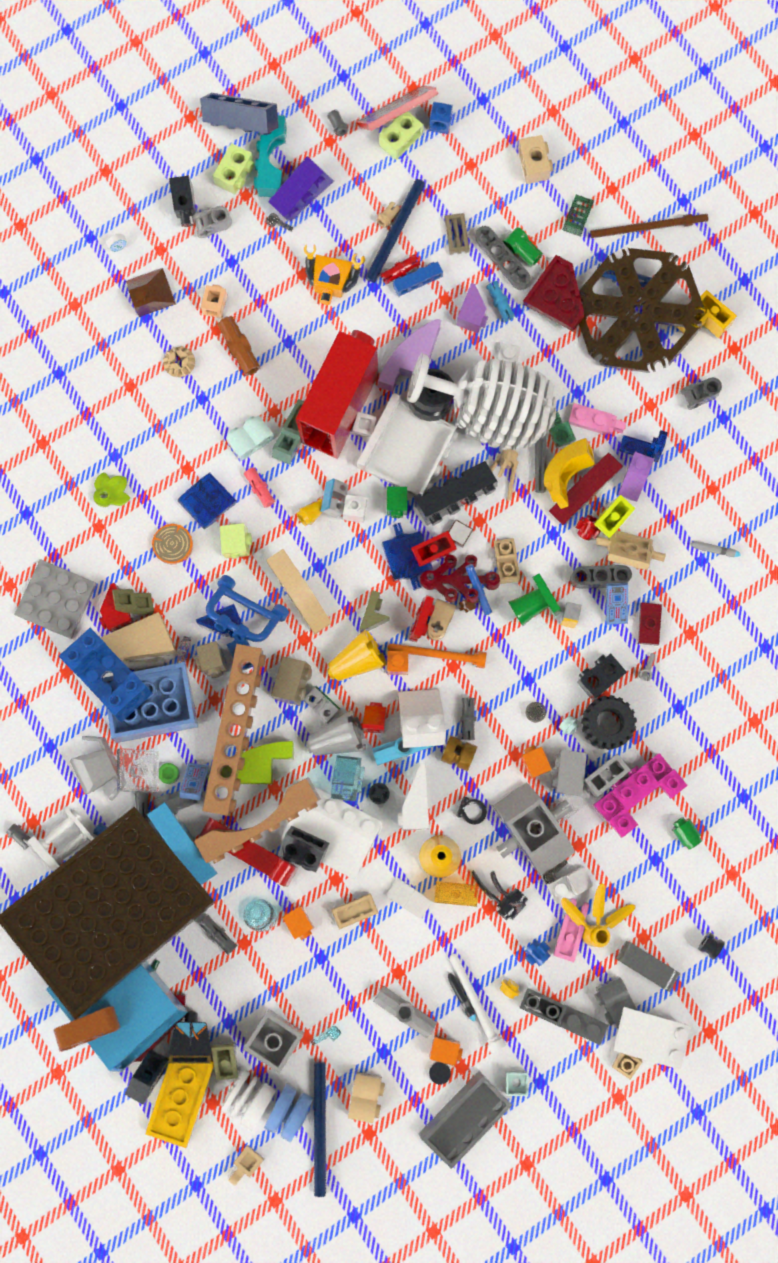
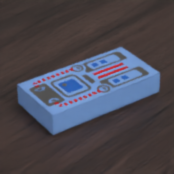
[606,583,628,625]
[180,763,209,801]

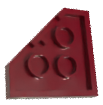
[523,255,584,332]

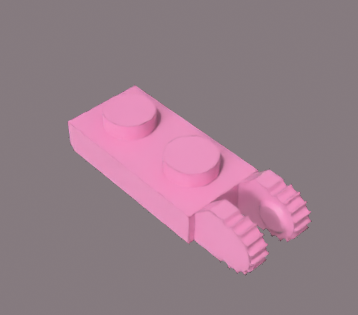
[553,898,589,962]

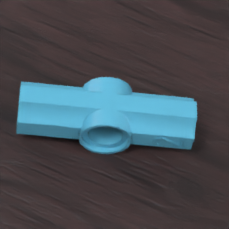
[372,737,434,766]

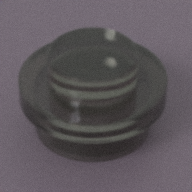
[525,702,546,723]

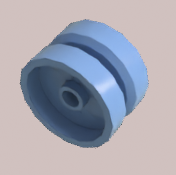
[264,1083,313,1143]

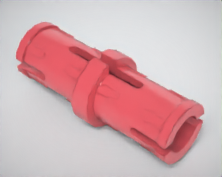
[244,467,275,508]

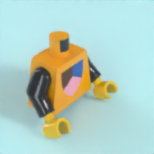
[304,244,365,305]

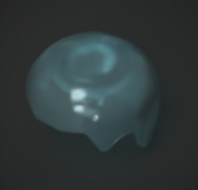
[243,899,278,932]

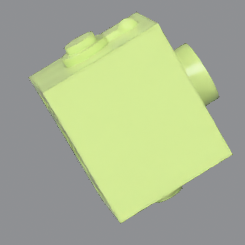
[220,523,252,559]

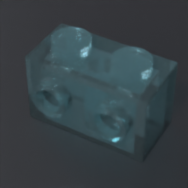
[331,755,365,801]

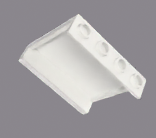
[357,392,460,496]

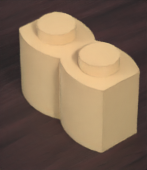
[348,1072,385,1123]

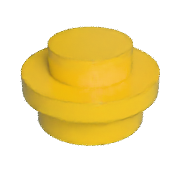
[500,979,520,999]

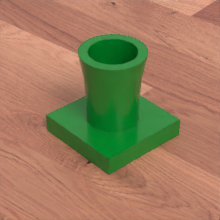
[508,573,563,626]

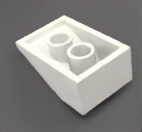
[398,689,446,748]
[398,763,429,831]
[613,1007,691,1069]

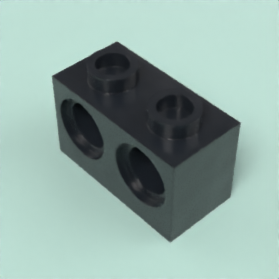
[577,653,627,701]
[277,826,330,873]
[124,1049,169,1105]

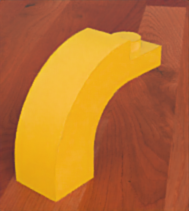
[544,438,595,509]

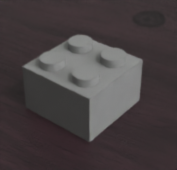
[243,1009,305,1073]

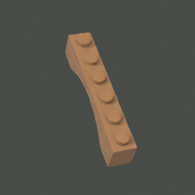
[194,777,321,864]

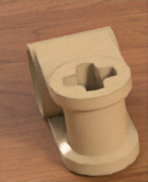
[427,599,456,641]

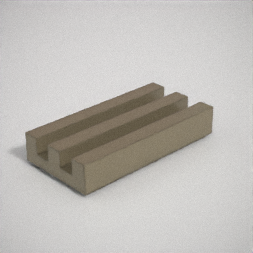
[444,213,470,255]

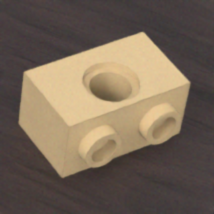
[518,135,553,184]

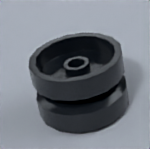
[408,368,454,421]

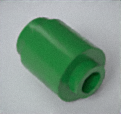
[672,817,702,850]

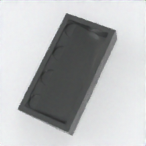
[418,1071,512,1169]

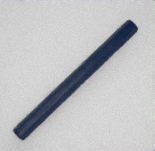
[366,179,425,283]
[314,1062,326,1197]

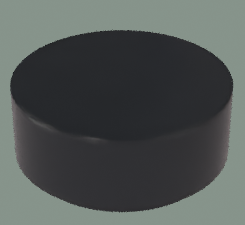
[429,1062,451,1085]

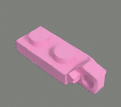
[568,403,626,435]

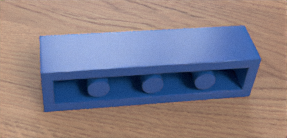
[393,261,443,297]

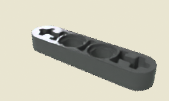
[476,226,531,290]

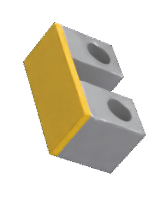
[560,602,582,628]

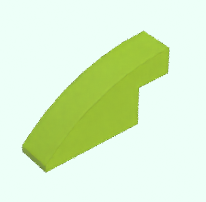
[208,741,294,784]

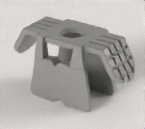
[70,736,126,801]

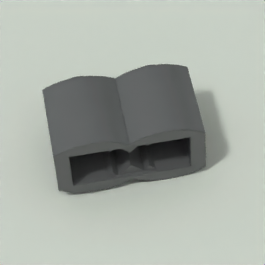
[594,976,637,1029]

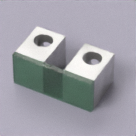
[304,686,341,723]

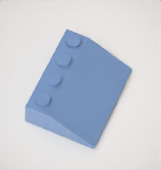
[103,662,198,743]

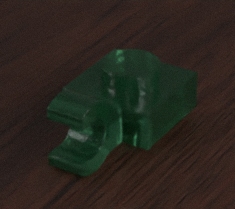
[549,411,576,449]

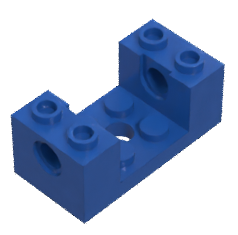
[59,627,152,722]

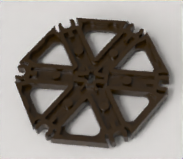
[579,248,705,373]

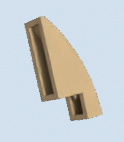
[266,549,332,634]

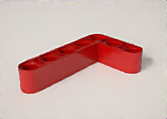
[199,817,299,887]

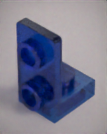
[619,430,668,463]

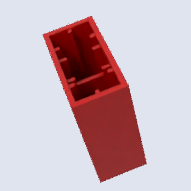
[296,330,378,459]

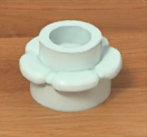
[559,716,578,735]

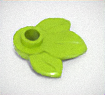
[94,472,130,507]

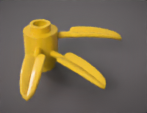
[561,883,635,948]

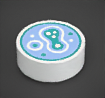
[106,234,128,252]

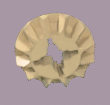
[163,346,195,377]

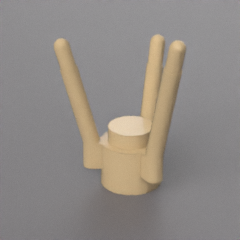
[490,449,519,501]

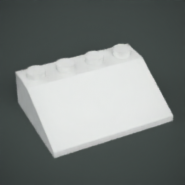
[280,786,383,879]

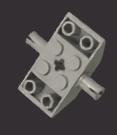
[493,782,575,876]

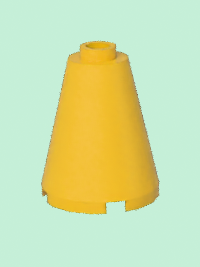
[327,630,387,681]
[419,835,461,878]

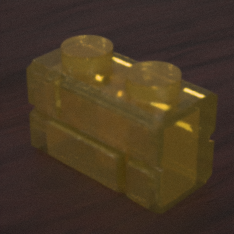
[434,881,479,907]

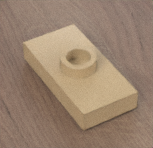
[332,893,379,930]

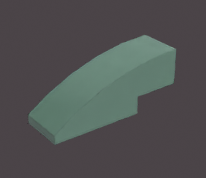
[272,399,304,465]

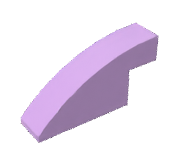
[378,319,441,392]

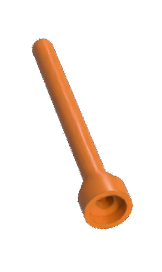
[388,643,487,669]

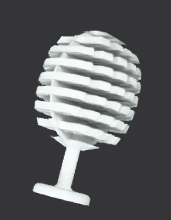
[407,353,557,450]

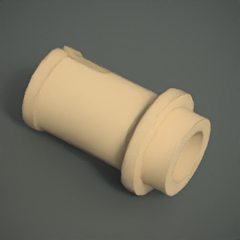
[377,202,400,228]

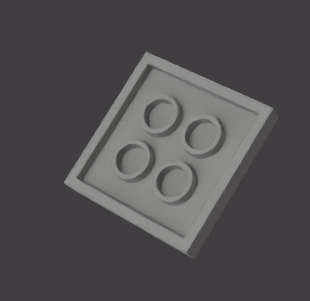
[14,559,97,640]

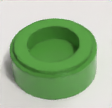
[158,763,180,784]

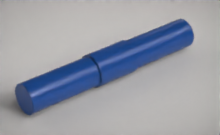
[465,564,492,615]

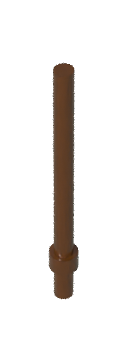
[590,213,708,238]

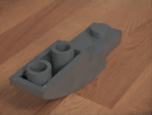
[519,988,609,1045]

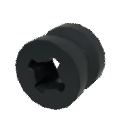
[369,783,390,805]
[698,932,725,960]

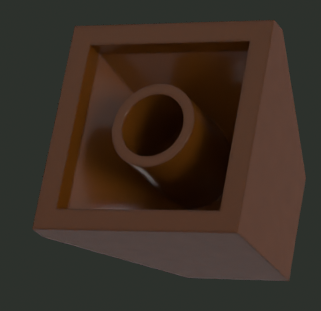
[126,268,176,317]

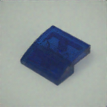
[178,472,237,530]

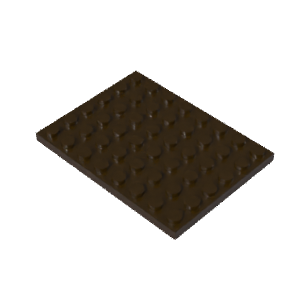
[0,806,215,1020]

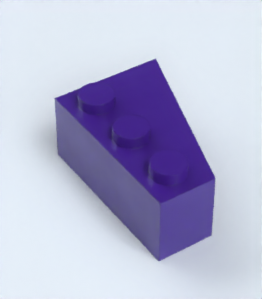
[268,156,334,221]

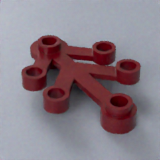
[420,555,500,603]

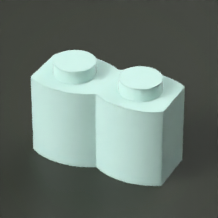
[226,416,274,461]

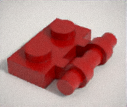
[409,595,435,643]

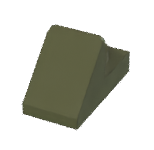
[360,590,390,632]
[211,1043,238,1080]

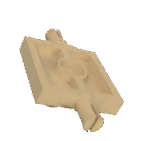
[596,531,666,570]

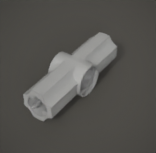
[373,985,437,1038]

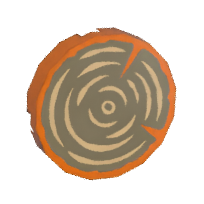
[152,524,194,565]

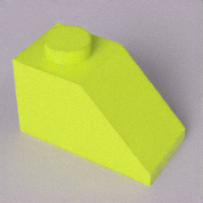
[594,495,635,538]

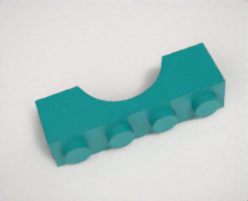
[254,115,287,197]

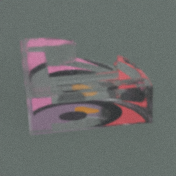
[177,636,192,663]

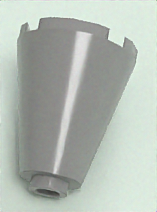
[306,710,366,756]

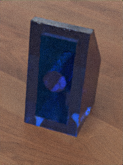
[196,604,243,638]

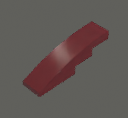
[549,452,624,525]

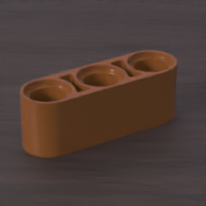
[53,1006,121,1052]

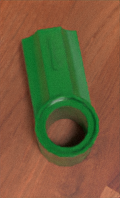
[502,227,543,267]

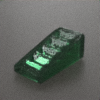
[563,194,594,237]

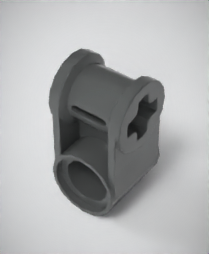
[680,377,722,410]

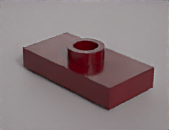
[638,602,662,646]

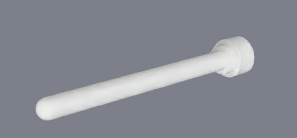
[450,954,506,1053]

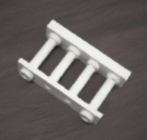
[27,808,94,871]

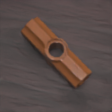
[217,316,260,376]

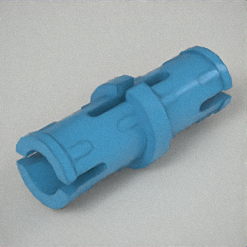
[486,281,515,322]

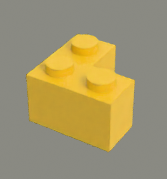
[676,290,737,338]

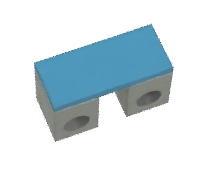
[320,478,349,518]

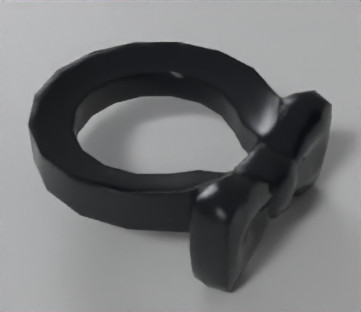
[456,797,487,825]

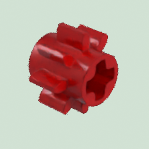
[575,515,601,541]

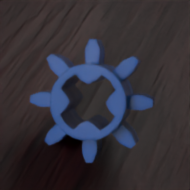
[525,940,551,967]

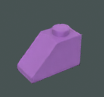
[456,283,488,334]
[618,452,654,502]

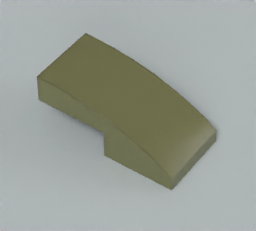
[112,589,154,615]

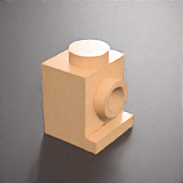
[201,285,227,319]

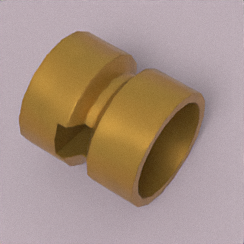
[440,735,478,771]

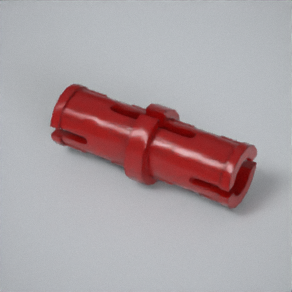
[380,254,420,285]

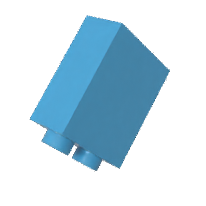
[46,961,188,1072]

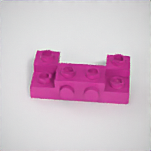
[593,753,688,838]

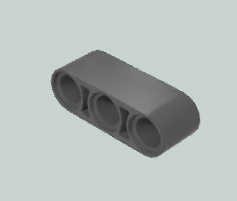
[570,565,632,589]
[616,940,680,992]

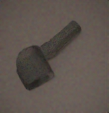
[266,213,294,232]
[543,860,568,884]

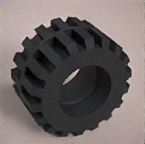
[581,695,637,750]

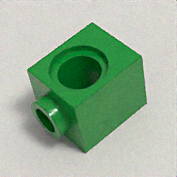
[387,487,407,518]

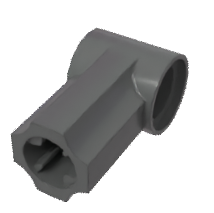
[153,790,198,814]

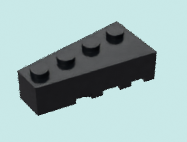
[414,461,498,526]

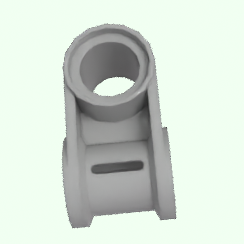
[192,206,232,238]

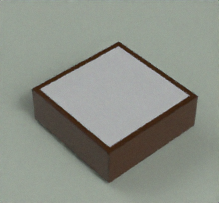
[449,520,473,548]

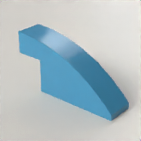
[147,802,218,885]

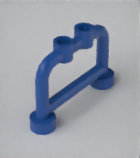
[206,575,289,642]

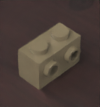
[195,641,228,678]
[271,657,312,706]

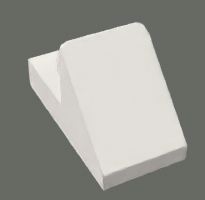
[546,867,593,904]

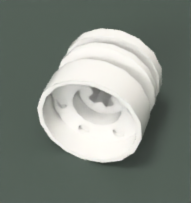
[221,1070,277,1131]

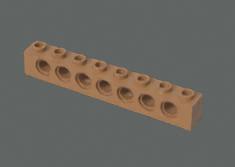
[202,644,266,816]

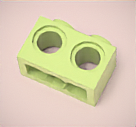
[379,112,423,160]
[213,143,254,195]

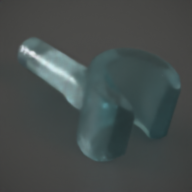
[311,1026,341,1046]

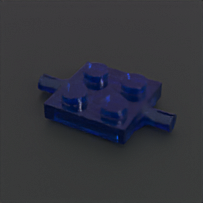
[382,523,433,591]

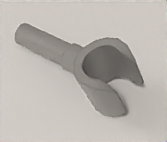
[639,653,655,681]

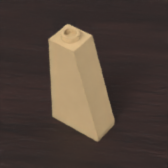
[101,612,178,661]

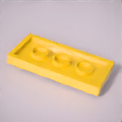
[145,1060,214,1148]

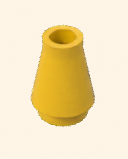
[296,499,323,526]

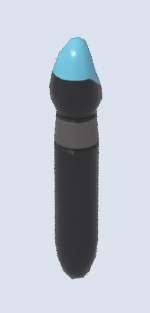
[448,973,476,1021]

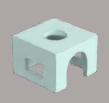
[506,1071,528,1096]

